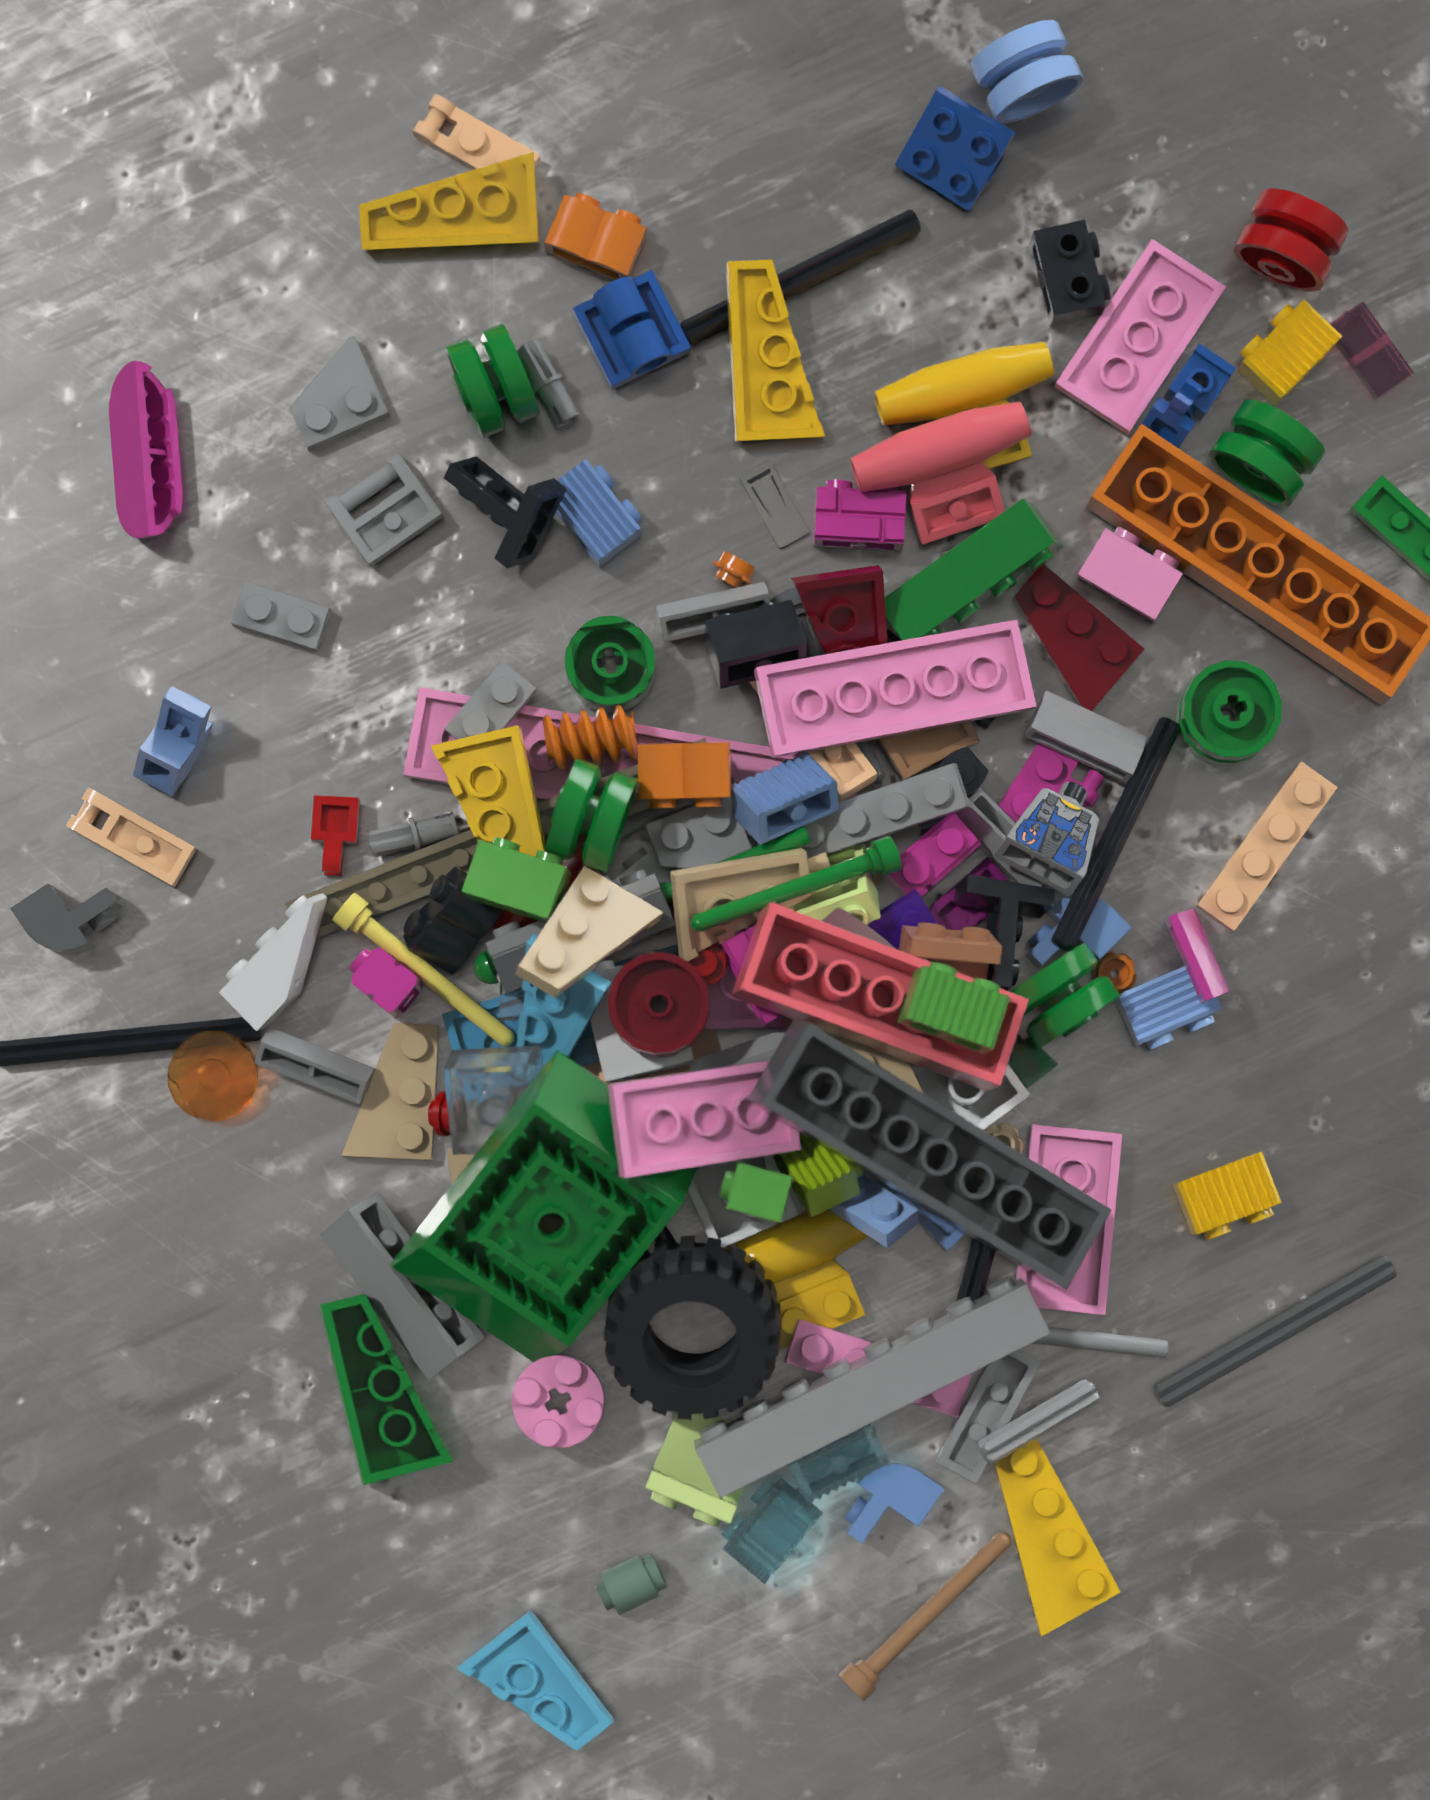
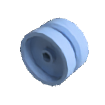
[970,20,1084,124]

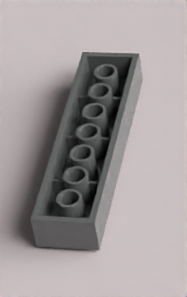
[747,1020,1112,1289]

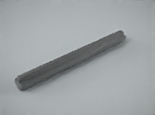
[1154,1256,1397,1407]

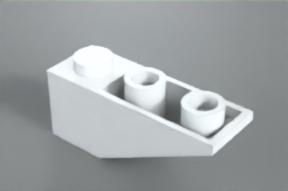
[219,893,327,1031]

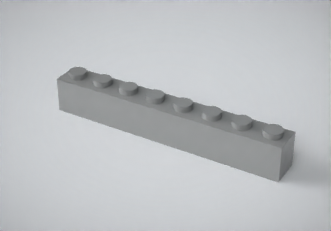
[694,1276,1050,1498]

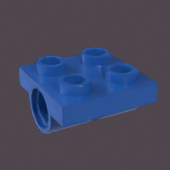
[894,86,1015,211]
[573,270,691,390]

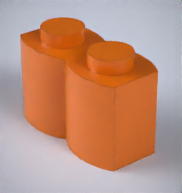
[545,193,647,280]
[637,742,732,808]

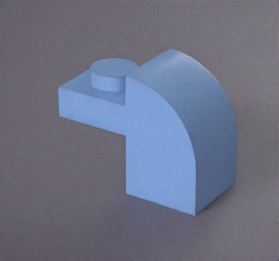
[133,686,213,796]
[1026,896,1132,968]
[844,1462,945,1543]

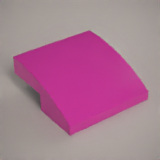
[1165,909,1231,1004]

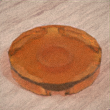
[168,1031,258,1121]

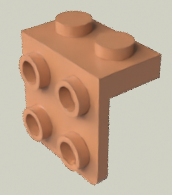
[899,923,1002,980]

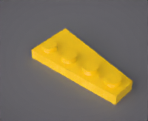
[359,151,539,250]
[726,259,825,442]
[430,725,546,914]
[994,1439,1121,1637]

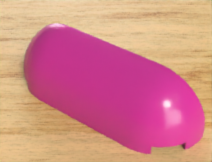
[109,360,183,538]

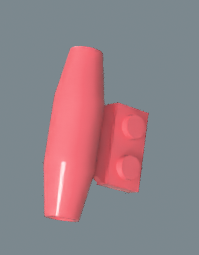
[850,402,1031,545]

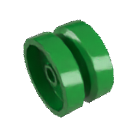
[445,323,541,438]
[1208,399,1326,507]
[1176,660,1282,766]
[545,758,638,874]
[1010,942,1121,1049]

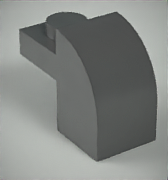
[10,883,123,954]

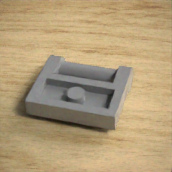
[325,452,443,567]

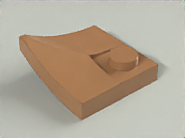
[878,721,980,780]

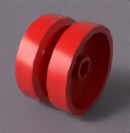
[1233,188,1349,292]

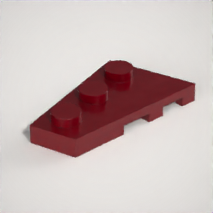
[791,565,887,655]
[1013,565,1144,711]

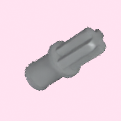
[517,340,580,428]
[368,811,458,857]

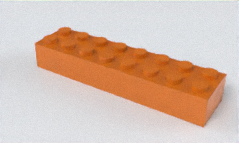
[1086,424,1430,706]

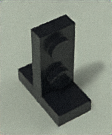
[444,456,567,568]
[954,874,1055,991]

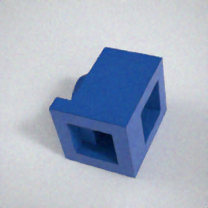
[1164,343,1236,421]

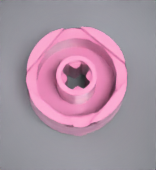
[512,1355,605,1448]

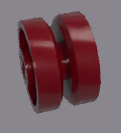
[608,952,710,1058]

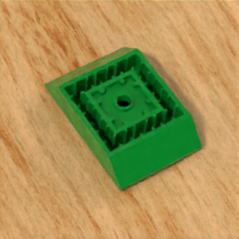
[391,1049,699,1362]

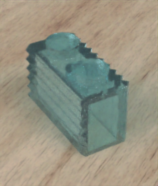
[788,1423,889,1504]
[721,1476,823,1584]

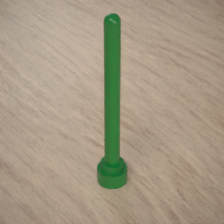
[690,836,902,932]

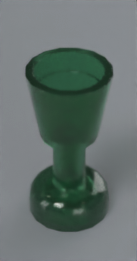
[1008,1033,1059,1089]

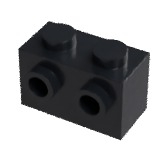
[1029,219,1110,327]
[705,600,807,689]

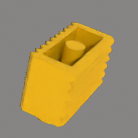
[1238,300,1342,406]
[1173,1152,1282,1240]

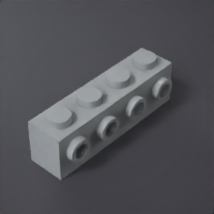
[320,1192,485,1381]

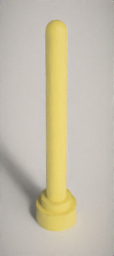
[332,892,514,1047]

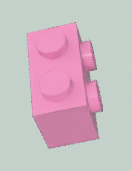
[1078,526,1183,623]

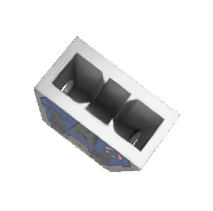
[994,782,1099,897]

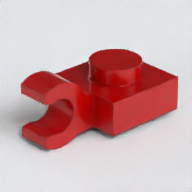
[311,795,360,877]

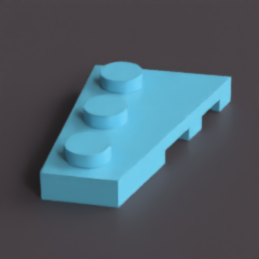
[515,933,611,1073]
[457,1610,615,1751]

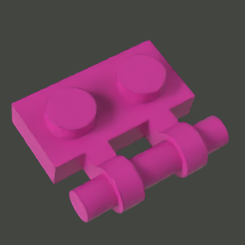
[998,743,1105,823]

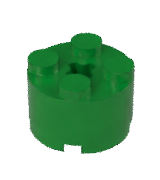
[565,616,655,713]

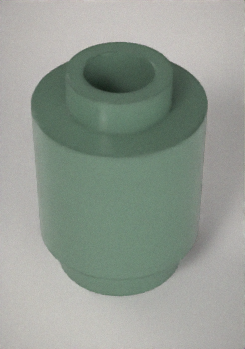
[596,1554,667,1615]

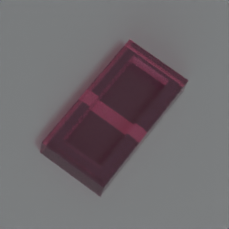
[1330,302,1414,401]

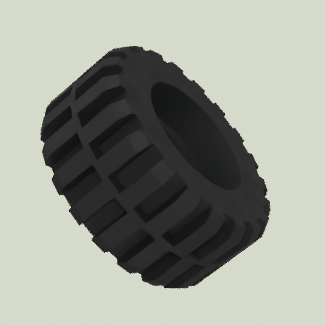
[604,1236,781,1420]

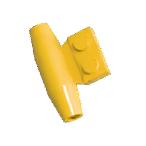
[874,342,1054,469]
[726,1210,869,1349]

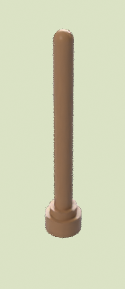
[838,1532,1011,1702]

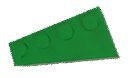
[885,498,1063,640]
[319,1294,453,1485]

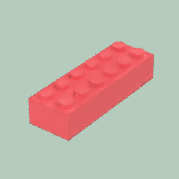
[731,902,1029,1091]

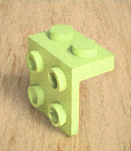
[645,1412,744,1527]

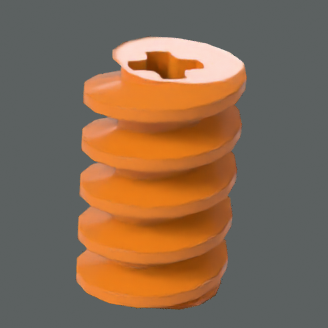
[543,705,638,771]

